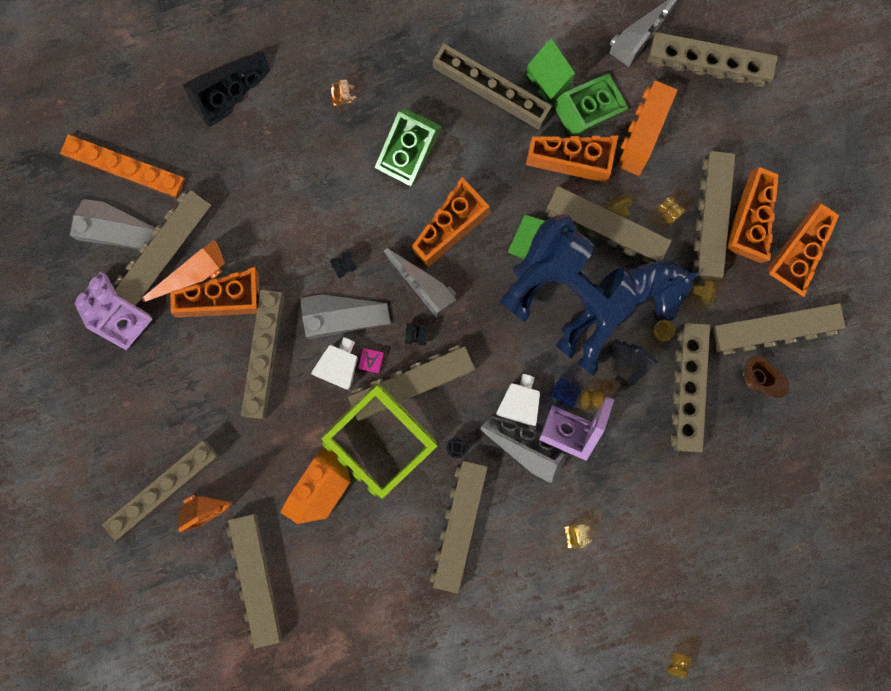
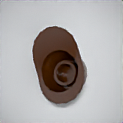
[742,356,790,398]

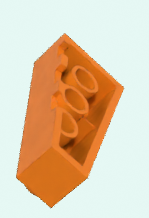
[617,80,677,176]
[526,136,618,183]
[726,167,778,263]
[412,177,491,268]
[766,200,839,297]
[170,267,259,318]

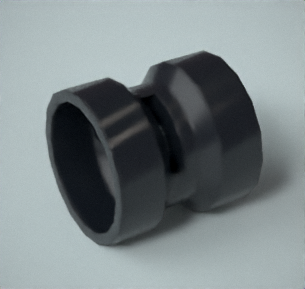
[329,251,357,279]
[405,323,428,346]
[446,437,468,459]

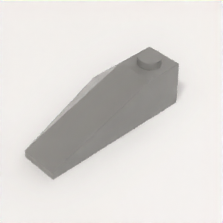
[609,0,678,67]

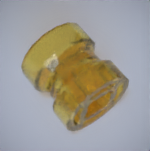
[656,195,686,225]
[651,320,675,343]
[580,389,604,410]
[666,651,693,679]

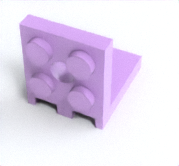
[74,272,153,350]
[539,397,614,461]

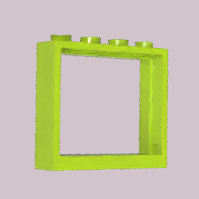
[321,382,438,499]

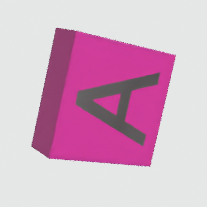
[358,348,384,374]

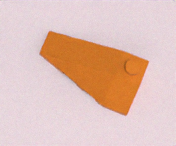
[141,240,225,302]
[178,495,233,533]

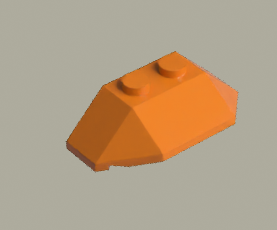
[280,447,351,524]

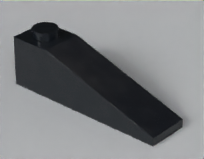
[183,51,270,127]
[611,339,659,387]

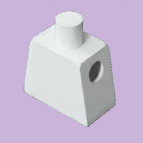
[311,337,358,391]
[496,374,540,426]

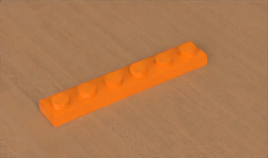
[60,134,185,198]

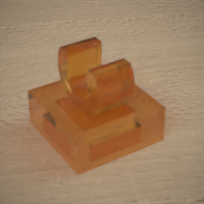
[331,80,356,107]

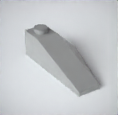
[70,199,155,249]
[384,248,457,318]
[301,294,391,340]
[481,416,569,483]

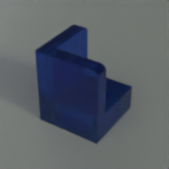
[549,377,581,408]

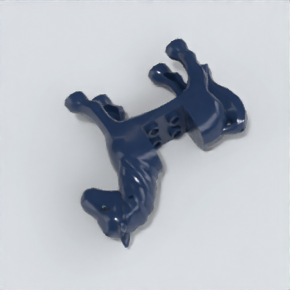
[499,214,700,376]

